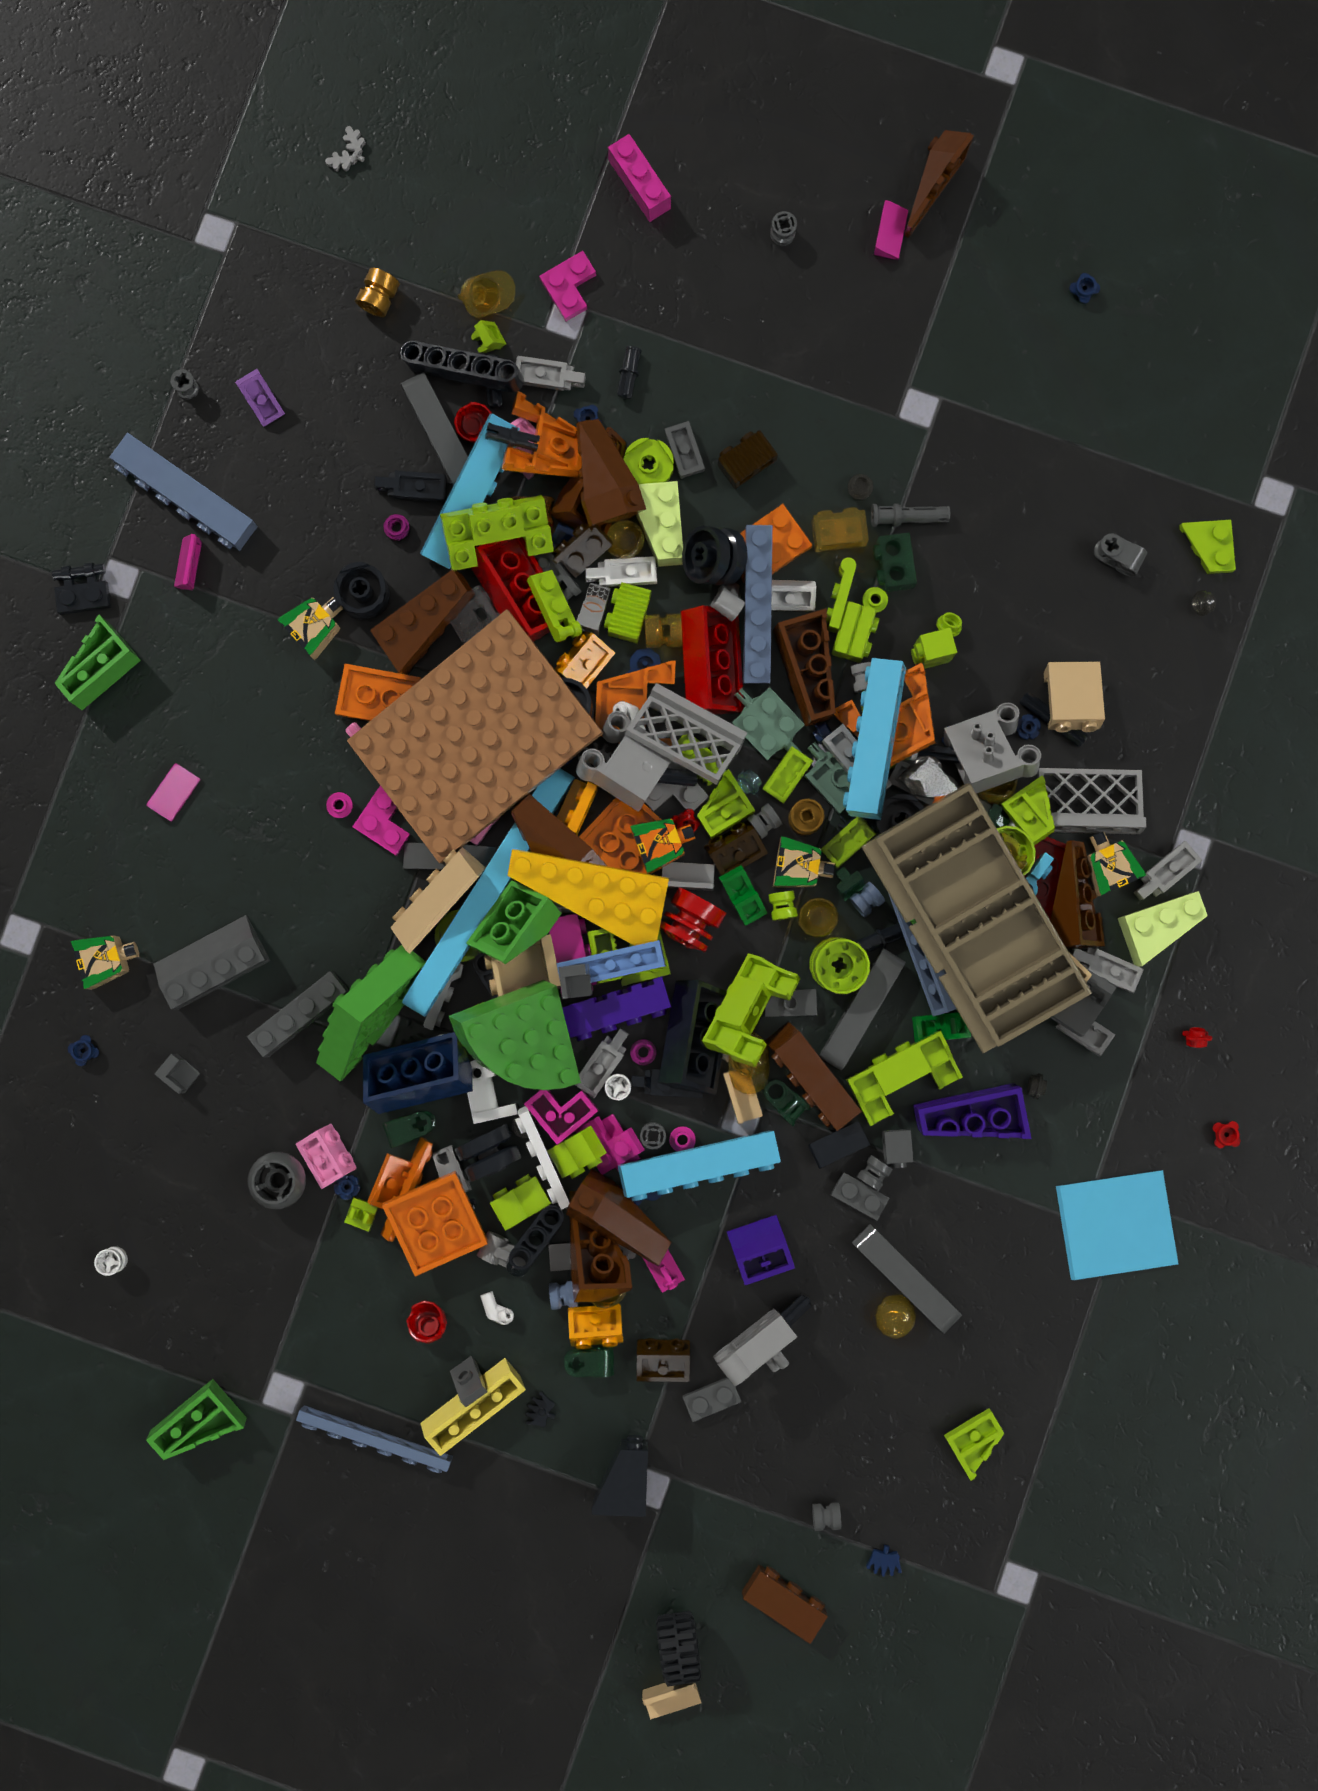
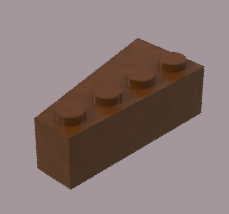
[370,569,475,675]
[773,608,836,727]
[764,1022,862,1131]

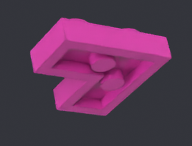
[539,251,596,322]
[353,785,411,856]
[575,1116,645,1175]

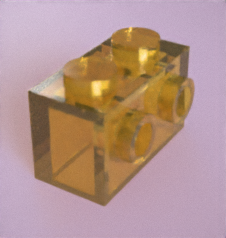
[811,507,868,552]

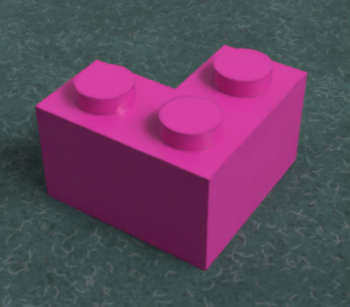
[524,1090,599,1145]

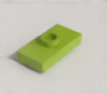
[762,746,813,803]
[821,817,877,869]

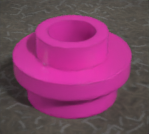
[326,792,353,818]
[669,1126,696,1152]

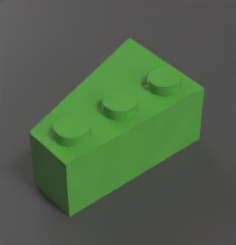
[146,1379,247,1460]

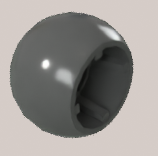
[248,1152,306,1210]

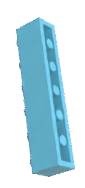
[420,414,520,569]
[843,658,906,820]
[617,1131,781,1201]

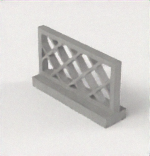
[625,683,747,785]
[1037,768,1146,834]

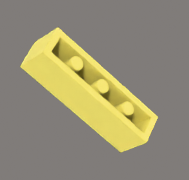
[420,1358,526,1456]

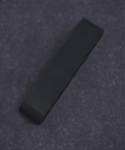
[400,341,524,392]

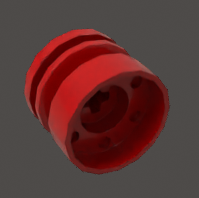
[660,887,726,952]

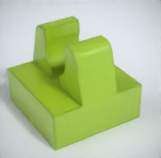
[471,320,506,353]
[344,1197,378,1232]

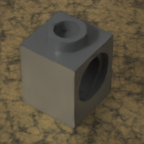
[882,1129,913,1168]

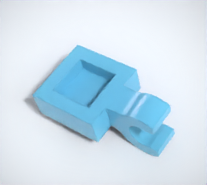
[1025,852,1054,895]

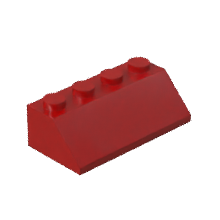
[471,537,563,641]
[681,605,744,715]

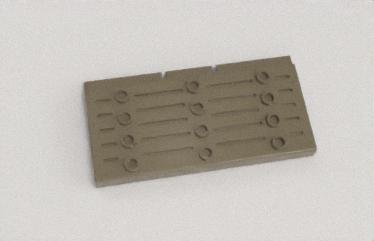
[861,783,1092,1053]

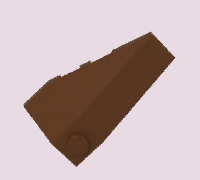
[904,130,974,238]
[576,419,646,526]
[550,427,626,535]
[511,794,607,866]
[1050,840,1105,949]
[566,1169,671,1266]
[569,1191,632,1302]

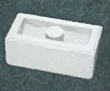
[771,580,816,611]

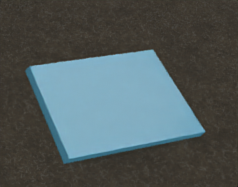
[1056,1170,1178,1280]

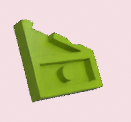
[1179,520,1236,574]
[1001,776,1055,845]

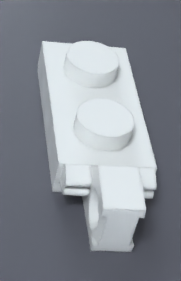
[585,556,657,587]

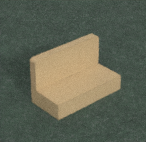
[723,1066,763,1124]
[642,1682,701,1720]

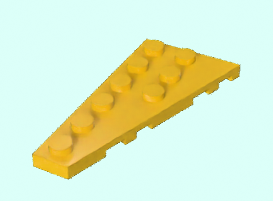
[507,849,669,946]

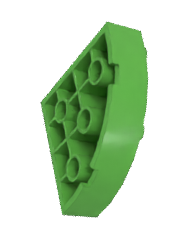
[316,945,426,1081]
[449,980,581,1090]

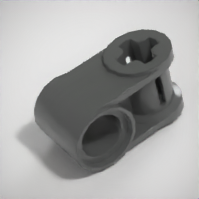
[1094,533,1147,577]

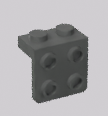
[1050,964,1116,1037]

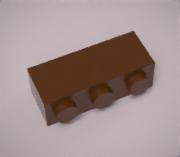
[742,1565,828,1644]

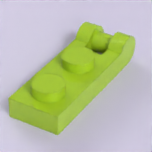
[826,557,856,634]
[527,570,582,642]

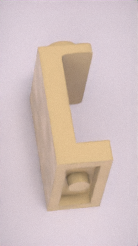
[1044,662,1105,732]
[484,934,561,997]

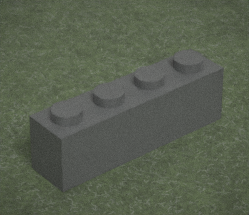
[247,971,349,1057]

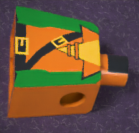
[630,819,696,874]

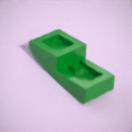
[719,865,768,926]
[912,1012,971,1043]

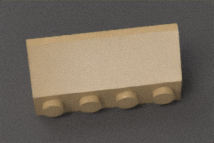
[390,847,486,954]

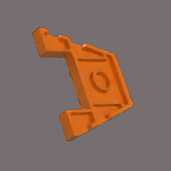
[502,391,582,478]
[595,661,676,746]
[834,662,936,767]

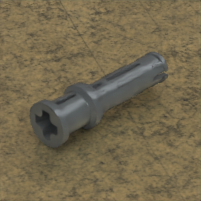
[871,503,950,527]

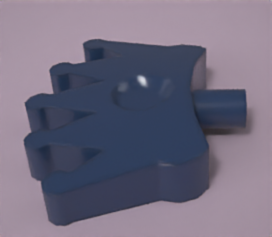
[866,1545,902,1577]

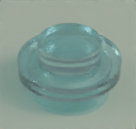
[738,770,762,794]

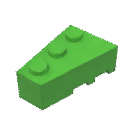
[55,615,141,710]

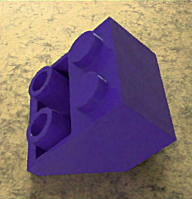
[726,1215,795,1285]

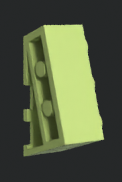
[636,481,683,567]
[1118,891,1208,967]

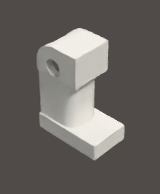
[467,1060,518,1124]

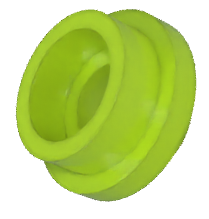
[862,587,888,613]
[936,612,962,637]

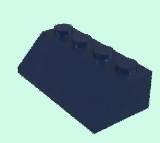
[363,1032,473,1114]

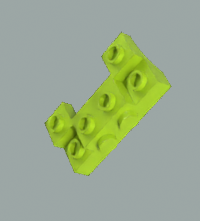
[440,495,554,570]
[702,953,800,1067]
[846,1031,963,1126]

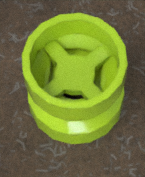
[768,891,798,920]

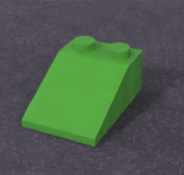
[466,880,562,964]

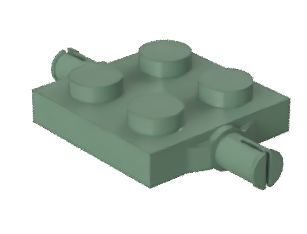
[732,687,805,760]
[804,742,851,814]

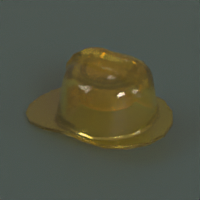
[458,270,515,318]
[729,1033,769,1094]

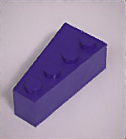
[562,977,671,1041]
[913,1083,1031,1139]

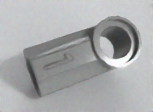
[710,582,745,621]
[477,1231,526,1267]

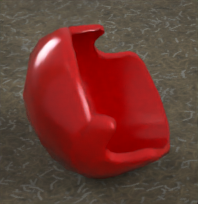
[454,402,492,443]
[406,1301,447,1344]

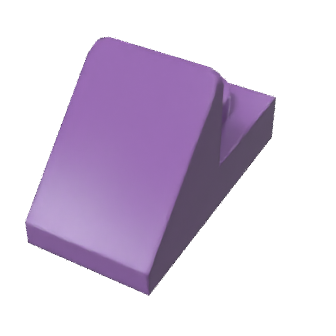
[235,369,285,427]

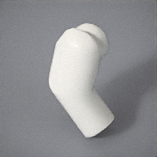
[613,701,646,730]
[480,1291,514,1325]

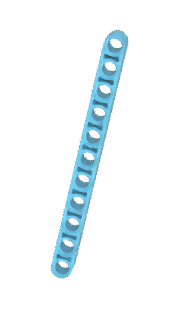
[402,768,575,1017]

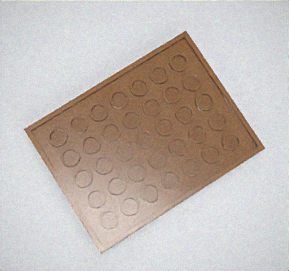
[347,609,603,863]

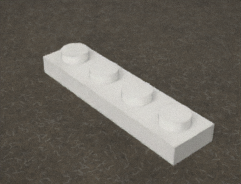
[515,1106,570,1210]

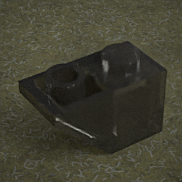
[898,756,958,797]

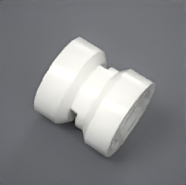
[605,1074,631,1100]
[94,1247,128,1276]

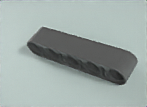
[401,372,468,486]
[819,948,906,1071]
[852,1224,962,1334]

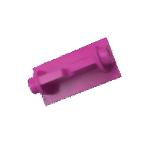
[643,1250,685,1293]

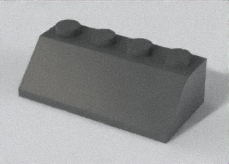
[154,915,271,1010]

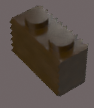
[718,430,778,489]

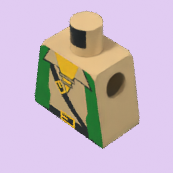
[277,597,343,660]
[1087,831,1146,897]
[773,836,835,888]
[71,936,139,990]

